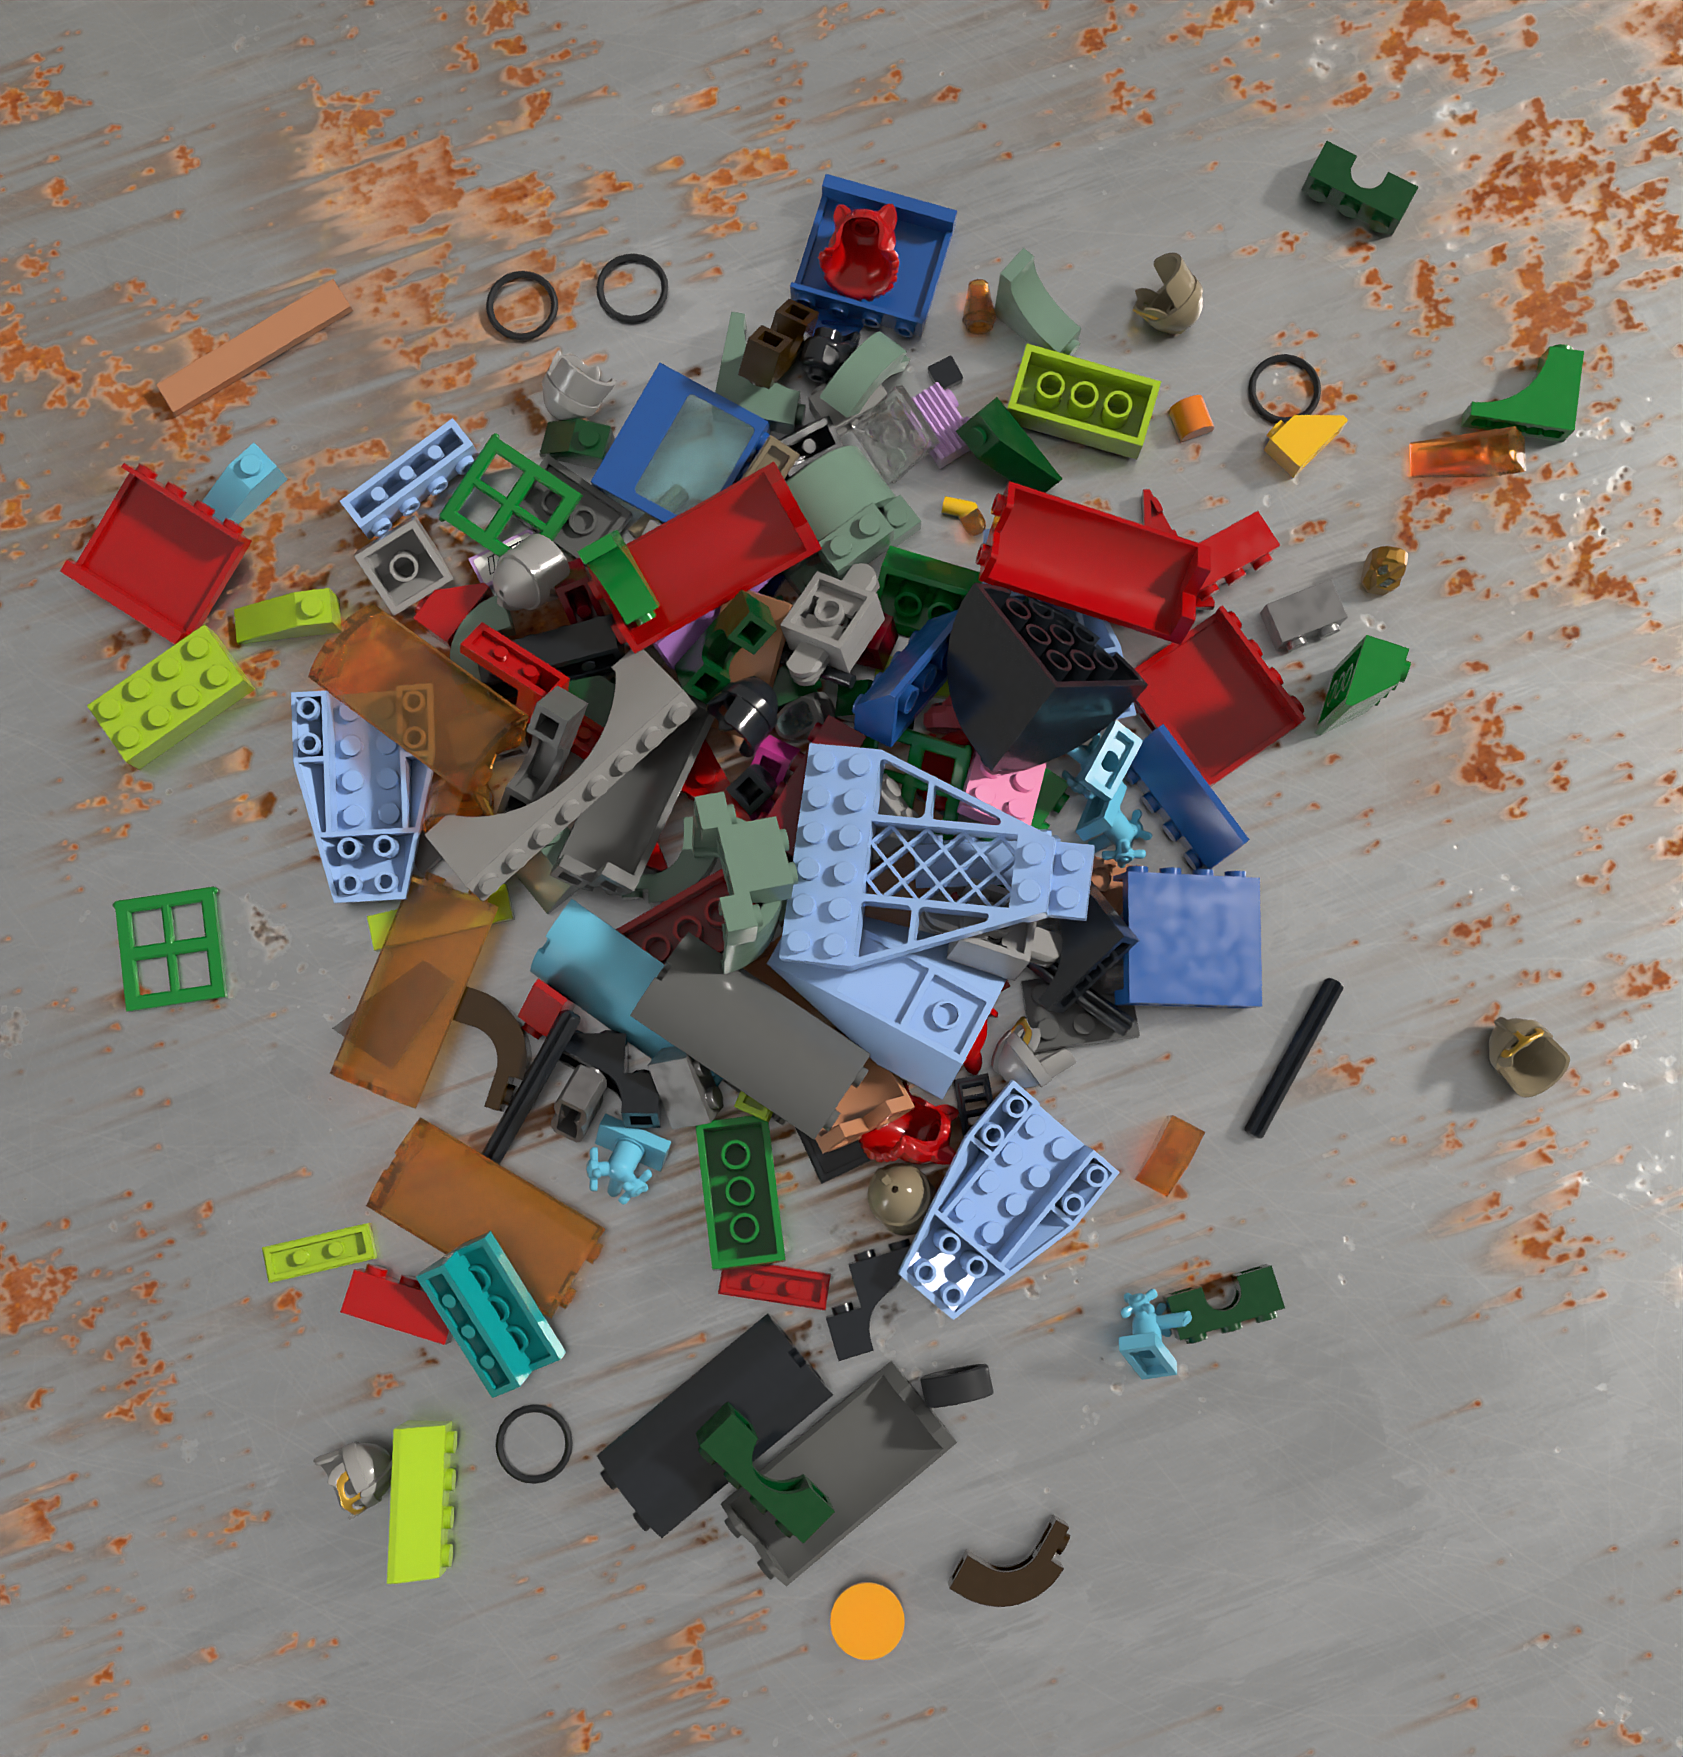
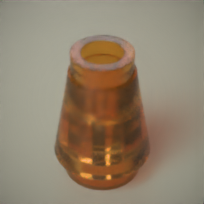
[962,279,997,334]

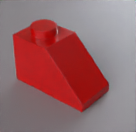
[413,583,495,649]
[517,978,576,1040]

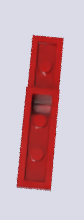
[460,622,604,760]

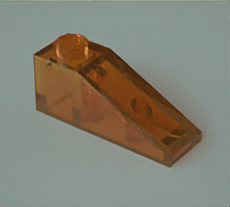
[1410,426,1526,478]

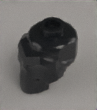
[799,327,861,383]

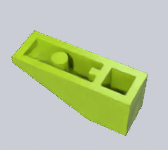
[234,588,342,644]

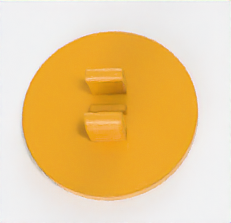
[830,1582,905,1660]

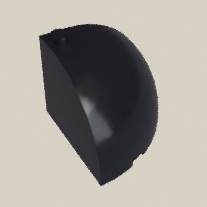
[947,583,1148,771]

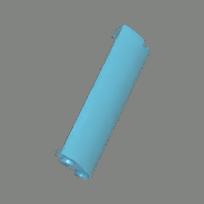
[530,899,723,1087]

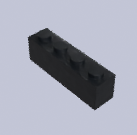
[479,614,625,703]

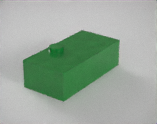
[695,1115,786,1271]

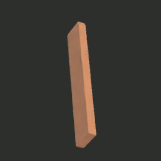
[156,279,353,416]

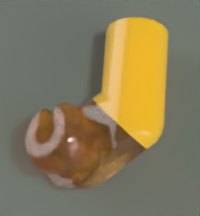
[941,496,986,536]

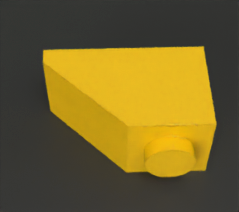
[1264,415,1348,478]

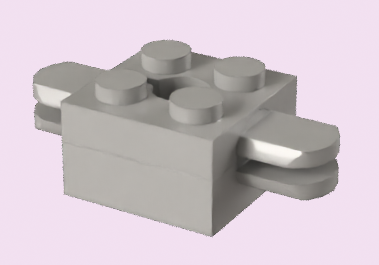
[780,563,885,686]
[920,878,1062,981]

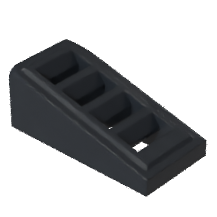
[952,1073,994,1138]

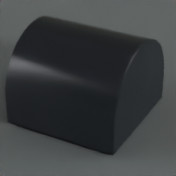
[726,764,777,816]

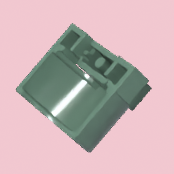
[781,445,921,597]
[692,791,798,974]

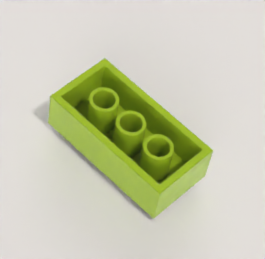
[1007,343,1161,460]
[87,624,255,770]

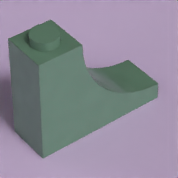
[994,248,1081,356]
[712,311,806,434]

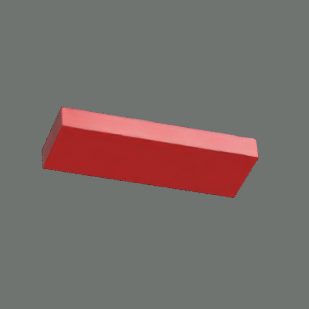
[718,1264,831,1311]

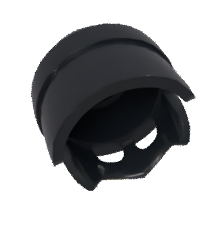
[706,676,778,758]

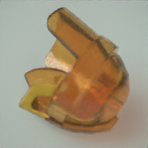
[423,769,494,834]

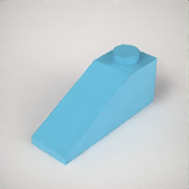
[202,442,288,524]

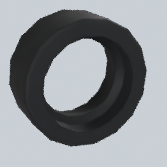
[920,1364,994,1408]

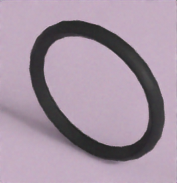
[596,253,668,323]
[486,271,558,340]
[1248,354,1321,424]
[495,1405,573,1484]

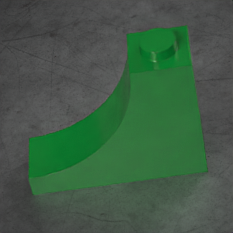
[1461,344,1584,442]
[577,530,660,626]

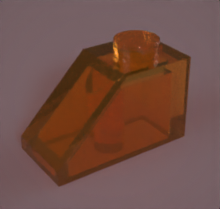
[1135,1115,1205,1197]

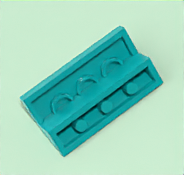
[416,1231,566,1398]

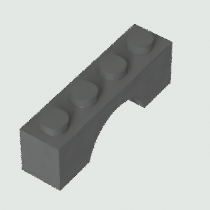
[497,685,588,814]

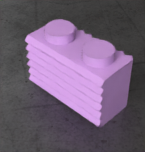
[903,382,970,469]

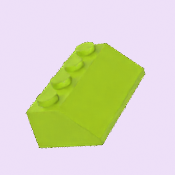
[387,1420,457,1584]

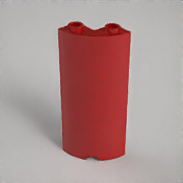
[587,462,822,654]
[975,481,1211,645]

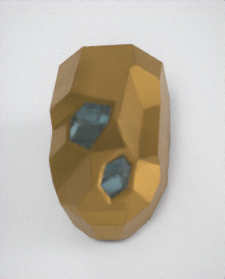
[1361,546,1408,596]

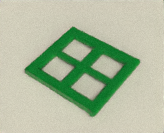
[439,433,583,557]
[862,729,973,840]
[112,886,228,1012]

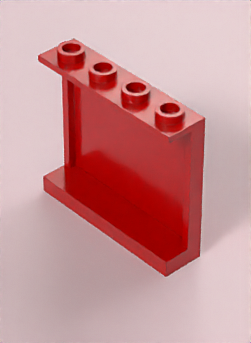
[60,463,252,644]
[1133,605,1306,787]

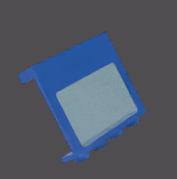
[591,363,771,523]

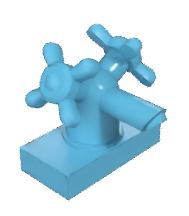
[1062,720,1143,801]
[1075,781,1152,868]
[586,1113,671,1205]
[1119,1289,1192,1380]

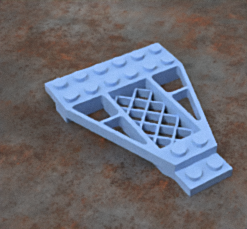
[779,743,1095,971]

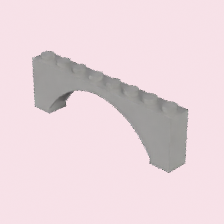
[425,649,698,901]

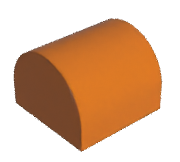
[1169,395,1214,442]

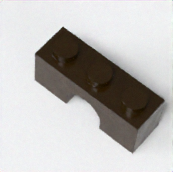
[738,299,819,389]

